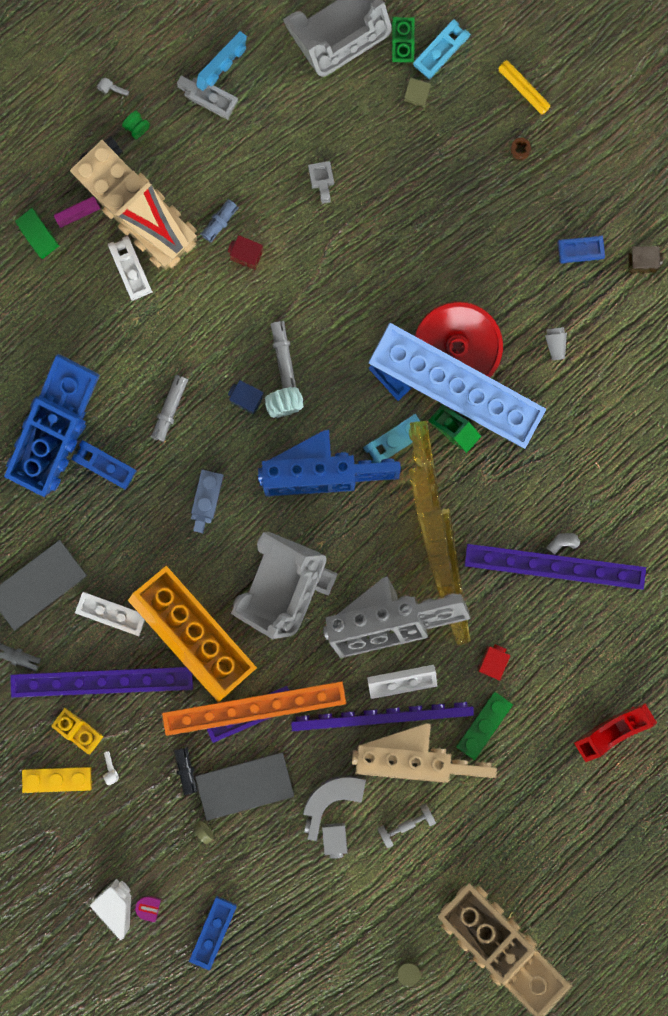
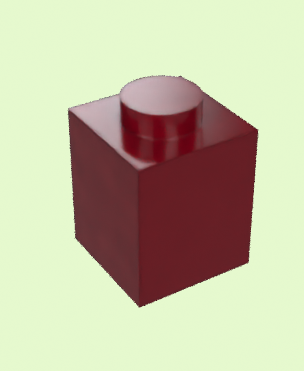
[228,235,264,270]

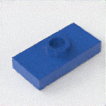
[558,236,605,264]

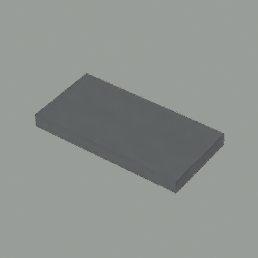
[0,540,87,631]
[195,752,295,821]

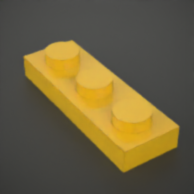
[22,767,92,793]

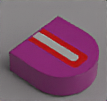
[135,896,161,922]

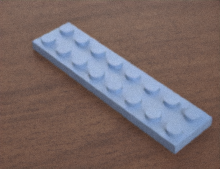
[368,323,546,448]

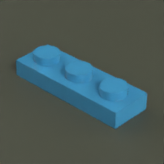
[196,31,247,91]

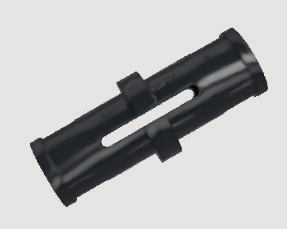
[174,747,198,795]

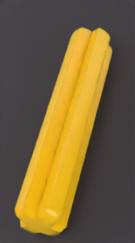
[499,60,550,114]

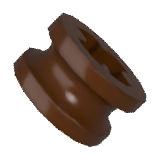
[511,138,531,160]

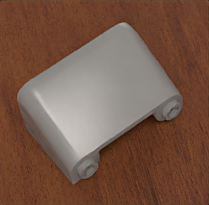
[283,0,391,76]
[231,532,326,639]

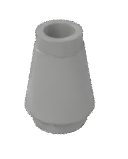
[545,327,567,360]

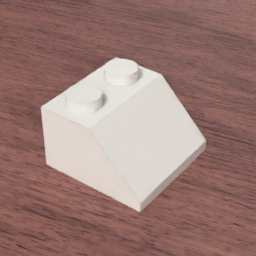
[90,879,131,941]

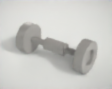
[377,803,436,848]

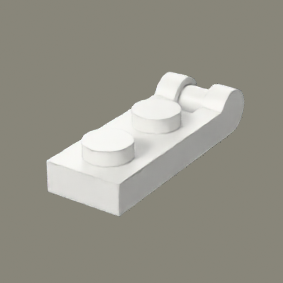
[108,235,152,301]

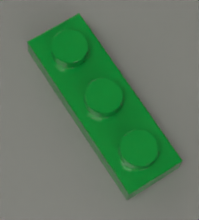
[456,691,513,760]

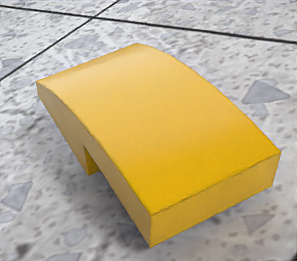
[51,708,104,754]

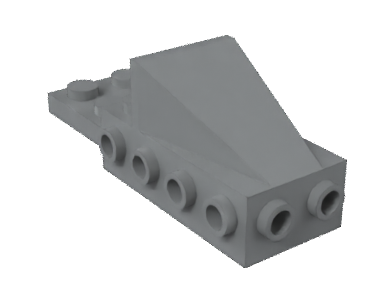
[323,577,471,658]

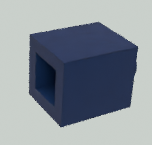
[228,380,264,415]

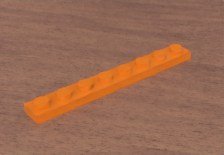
[162,681,346,736]

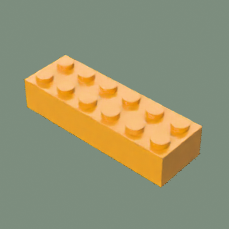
[128,566,257,702]

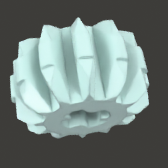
[265,387,304,418]

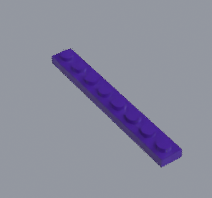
[464,544,646,590]
[10,667,193,698]
[291,702,474,731]

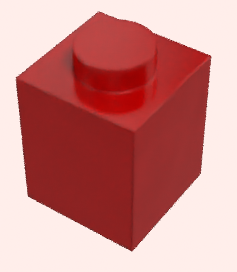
[477,644,510,681]

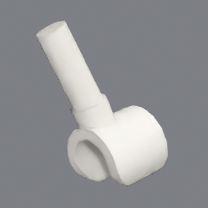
[103,752,119,785]

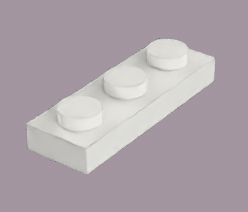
[75,592,145,636]
[367,665,437,699]

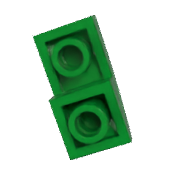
[392,17,415,63]
[15,208,59,259]

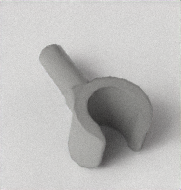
[97,78,129,96]

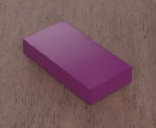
[54,196,100,228]

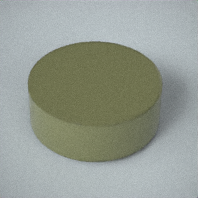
[193,821,214,844]
[397,962,420,987]

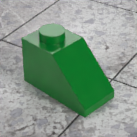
[428,404,482,453]

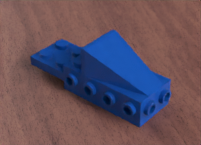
[4,354,100,497]
[258,430,401,497]

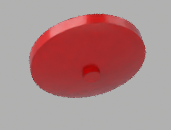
[414,301,503,378]

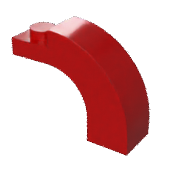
[574,703,657,762]

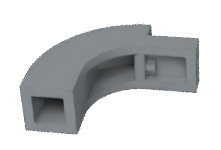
[303,775,366,841]

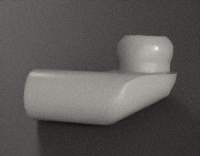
[546,533,580,555]

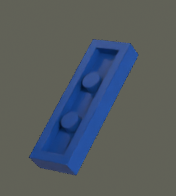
[189,896,237,971]

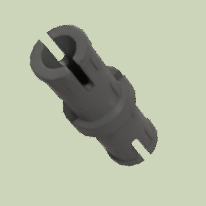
[0,643,41,672]

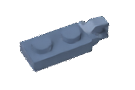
[191,470,224,534]

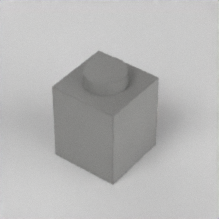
[322,823,347,858]

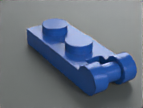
[71,440,137,490]

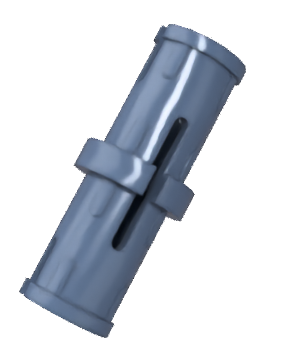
[200,199,239,243]

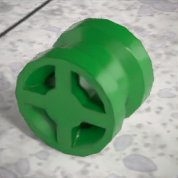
[122,111,150,139]

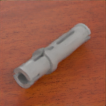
[270,321,296,389]
[151,375,189,442]

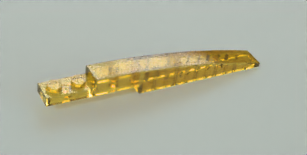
[409,421,471,645]

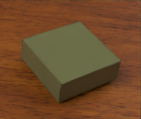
[404,78,431,107]

